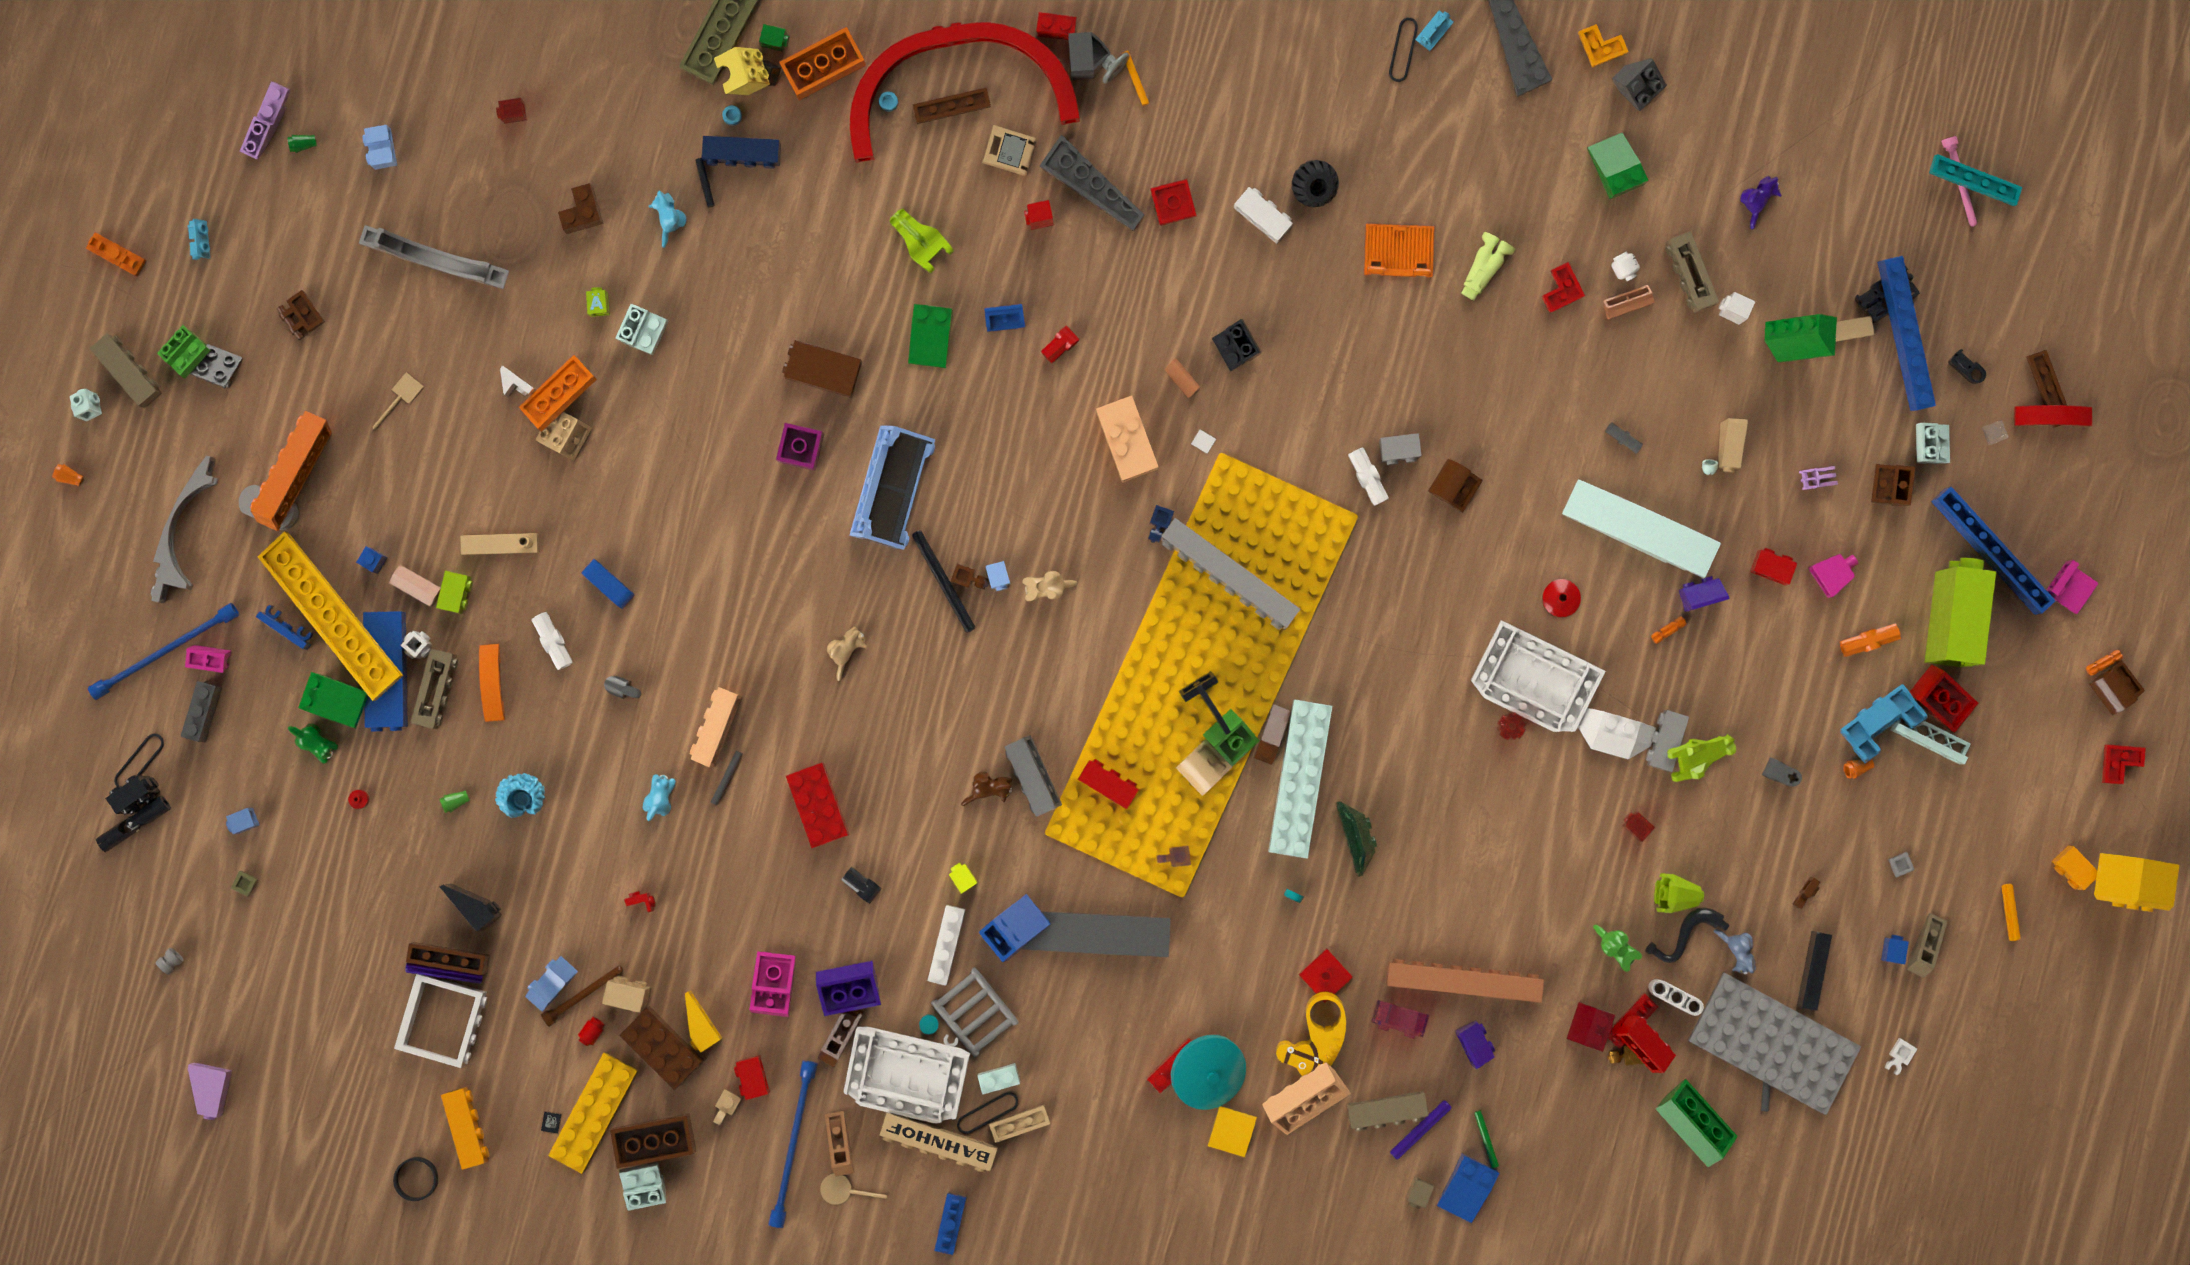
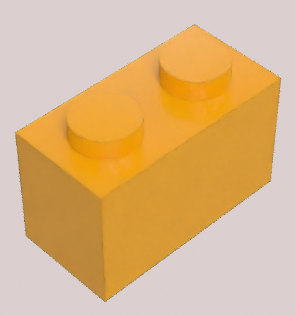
[2051,846,2097,890]

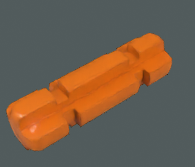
[1651,616,1687,644]
[2086,650,2123,676]

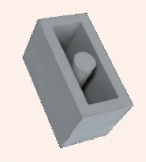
[1379,433,1421,465]

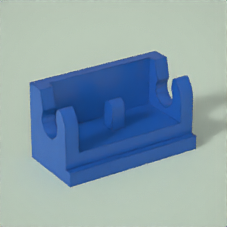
[984,304,1025,332]

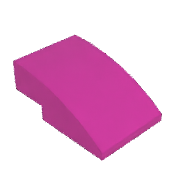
[749,951,796,1017]

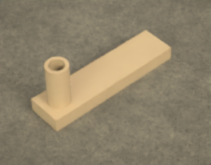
[1836,316,1875,342]
[460,533,539,555]

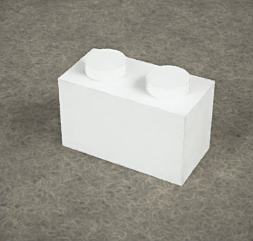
[1718,292,1755,325]

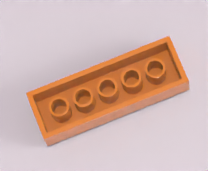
[250,411,332,531]

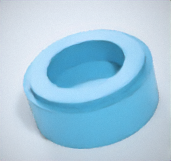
[879,92,898,112]
[722,105,742,126]

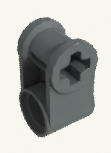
[1762,757,1802,787]

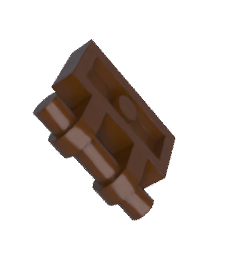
[277,290,325,340]

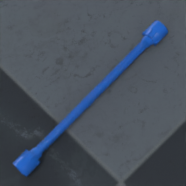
[88,603,239,700]
[768,1060,818,1228]

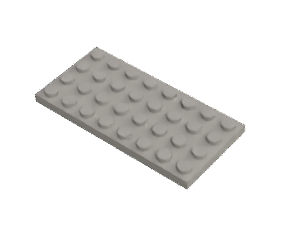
[1688,972,1861,1115]

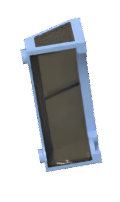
[849,426,935,550]

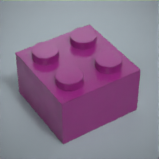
[776,423,824,471]

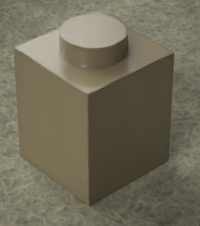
[1406,1177,1434,1209]

